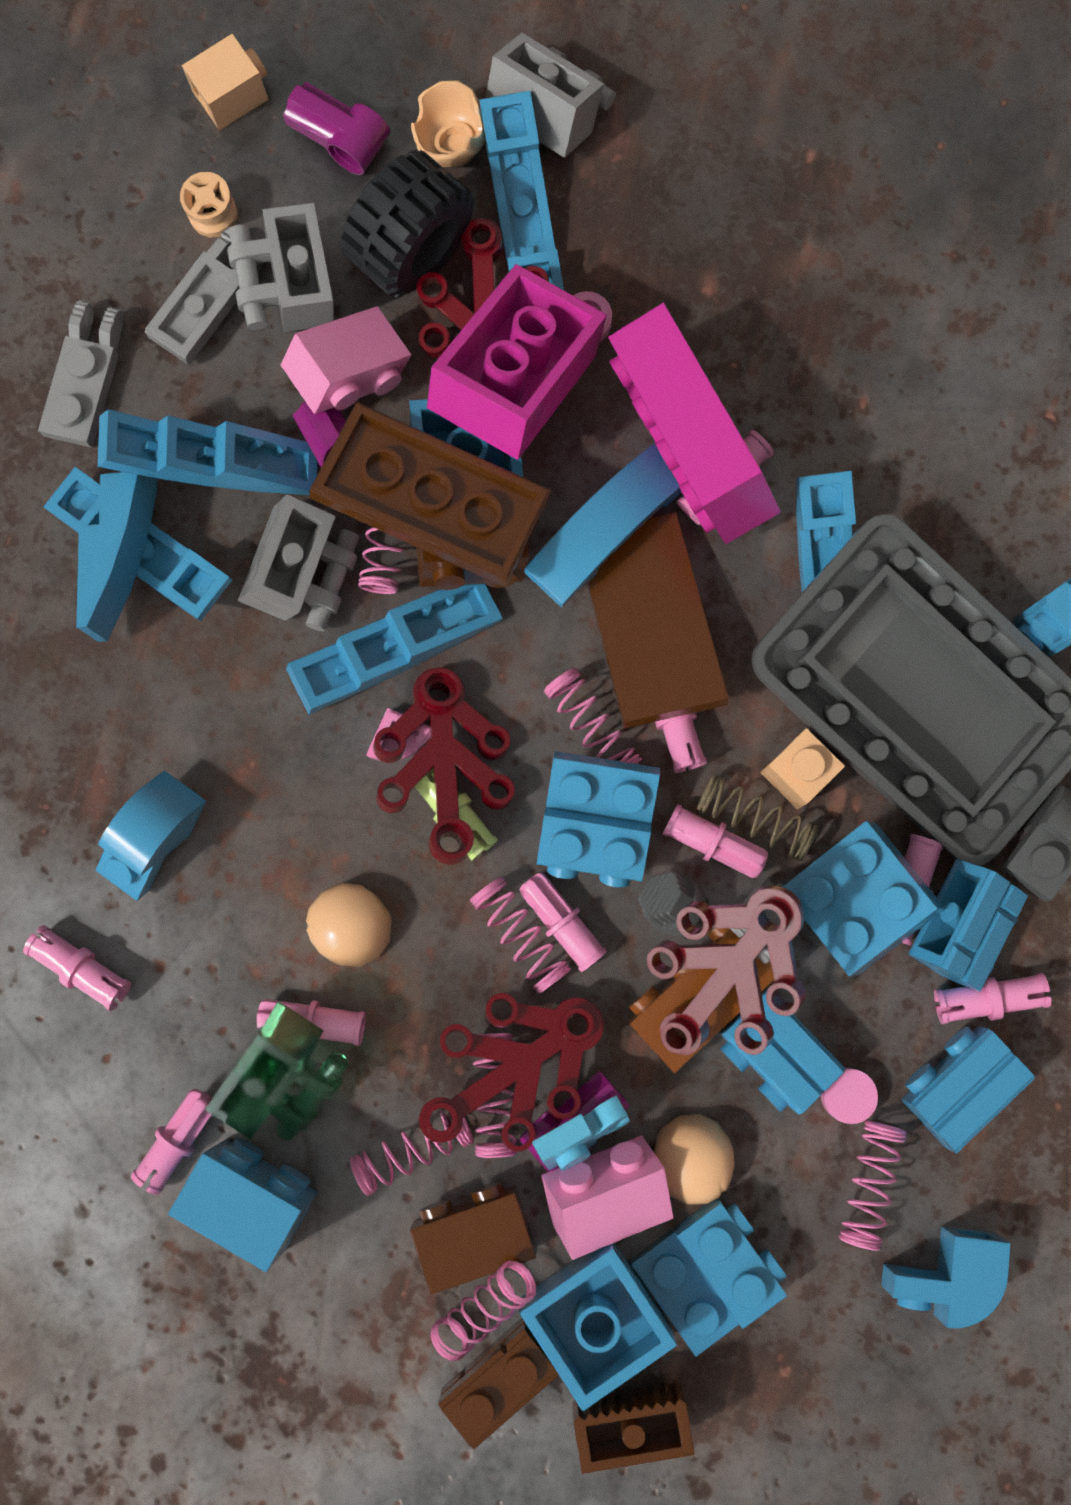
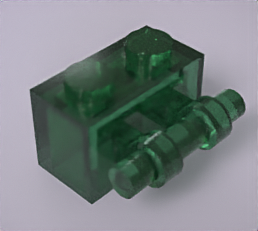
[204,1001,349,1141]

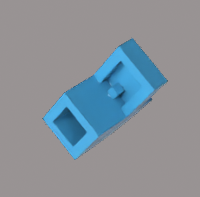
[95,770,206,901]
[881,1226,1011,1329]

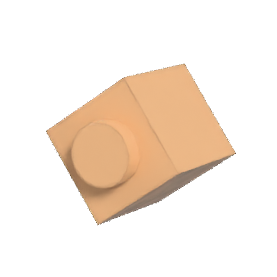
[182,34,269,131]
[760,728,845,809]

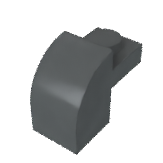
[1001,785,1071,902]

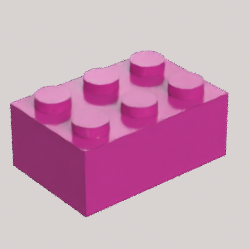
[427,264,607,460]

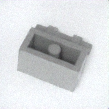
[486,32,616,158]
[227,202,334,332]
[237,495,359,632]

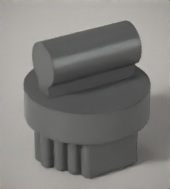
[638,871,710,940]

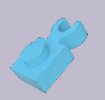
[532,1096,630,1171]

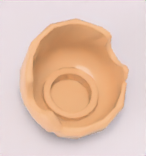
[411,80,485,167]
[306,883,392,967]
[654,1114,735,1205]

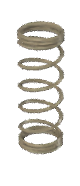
[696,773,818,862]

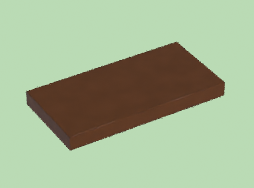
[309,402,552,587]
[587,512,729,729]

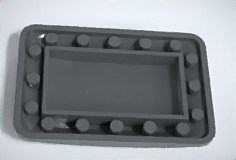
[751,514,1071,866]

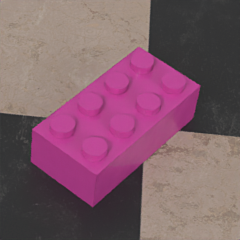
[608,303,781,545]

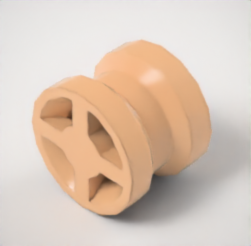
[180,172,238,238]

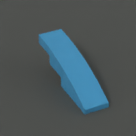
[97,409,317,495]
[76,471,158,642]
[286,584,503,715]

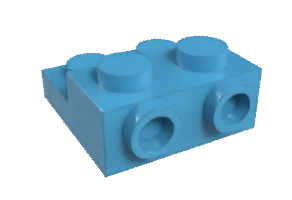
[537,751,660,887]
[630,1198,787,1357]

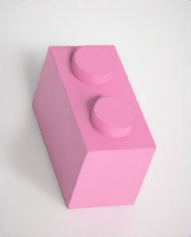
[281,306,411,415]
[541,1135,673,1260]

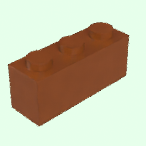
[627,928,775,1074]

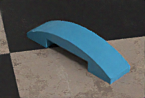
[480,91,564,290]
[524,443,681,608]
[43,467,232,622]
[796,471,856,592]

